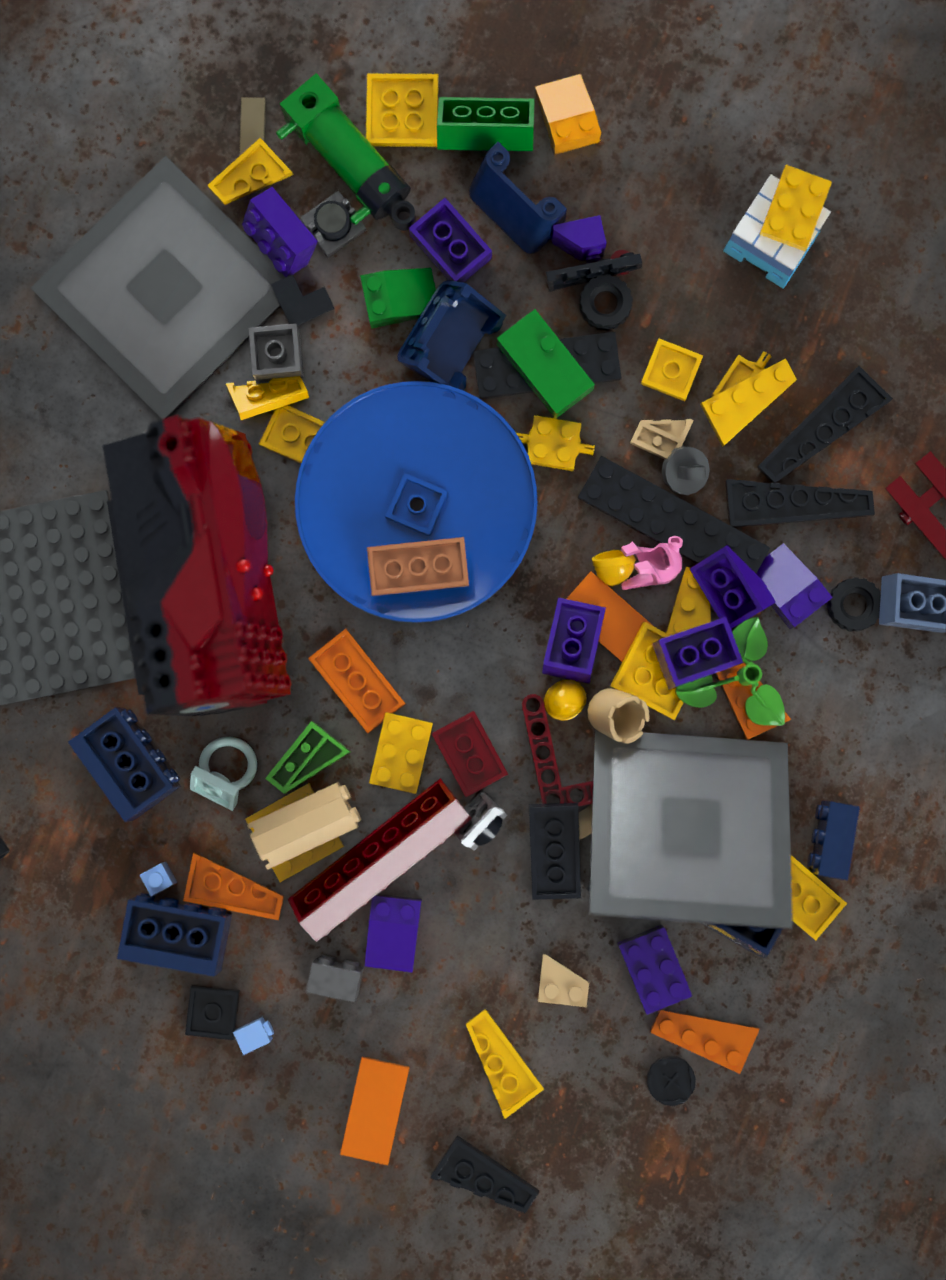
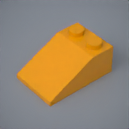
[535,74,601,155]

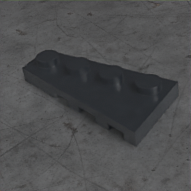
[430,1135,539,1213]

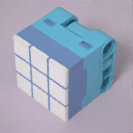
[723,175,831,289]

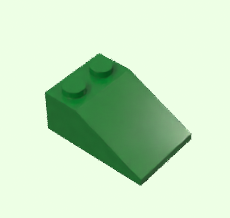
[360,268,436,329]

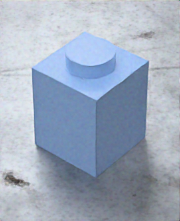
[140,862,177,896]
[233,1016,274,1055]

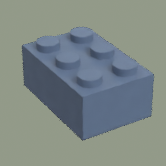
[879,573,946,633]

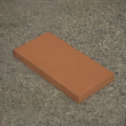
[367,537,469,596]

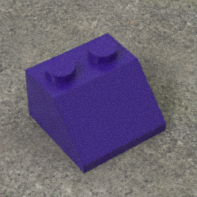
[551,215,606,263]

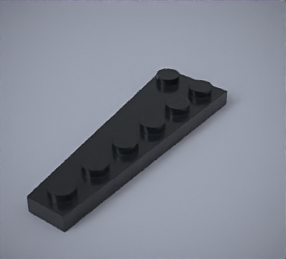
[757,366,893,483]
[725,479,875,527]

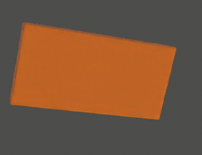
[567,571,653,663]
[308,629,406,734]
[340,1056,409,1165]

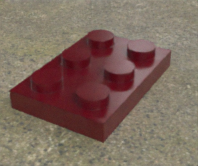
[431,711,508,797]

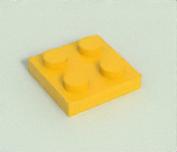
[641,338,703,401]

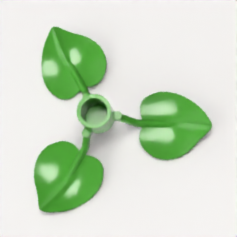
[675,617,785,726]

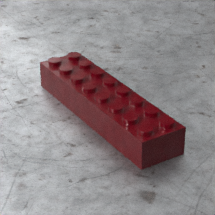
[287,778,471,942]

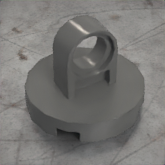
[662,446,710,495]

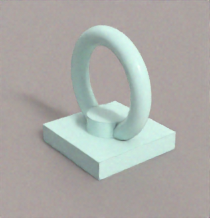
[190,737,257,811]

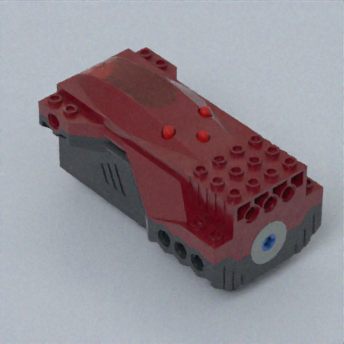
[103,416,291,716]

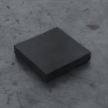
[185,985,240,1040]

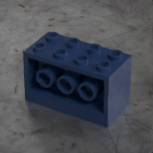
[68,707,181,822]
[117,893,232,977]

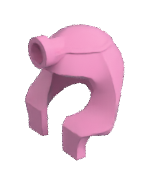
[621,536,683,590]

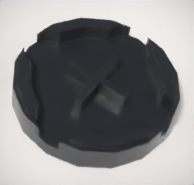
[647,1056,696,1106]

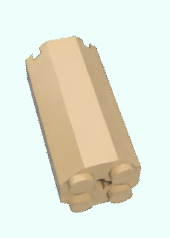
[247,782,362,869]

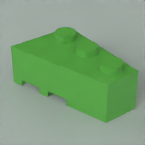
[265,721,351,794]

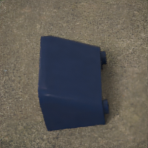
[469,142,567,254]
[397,280,507,390]

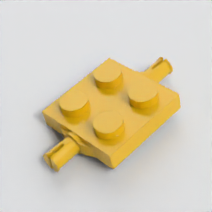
[712,351,772,422]
[515,415,595,471]

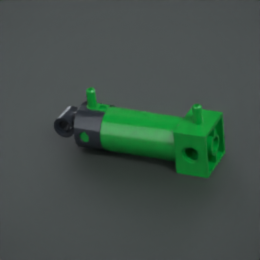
[276,73,416,231]

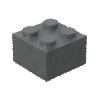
[248,323,303,381]
[306,955,364,1002]

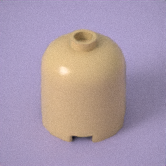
[588,688,649,744]

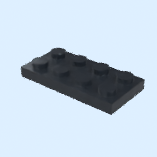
[529,803,581,900]

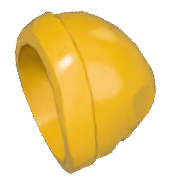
[592,550,636,586]
[544,680,587,721]

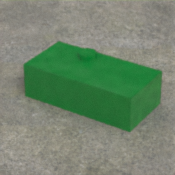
[437,97,534,151]
[497,309,595,419]

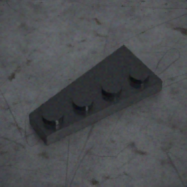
[546,252,642,292]

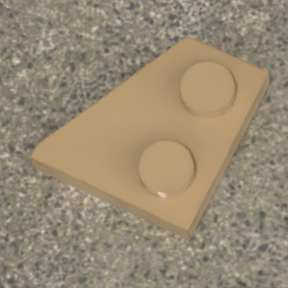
[630,419,694,459]
[538,954,589,1007]

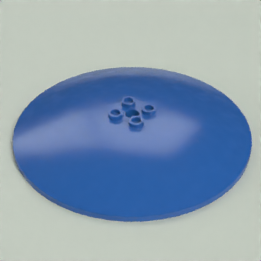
[295,381,537,623]

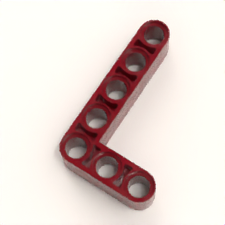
[522,694,593,807]

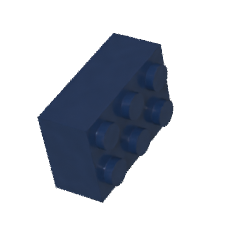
[807,801,860,880]

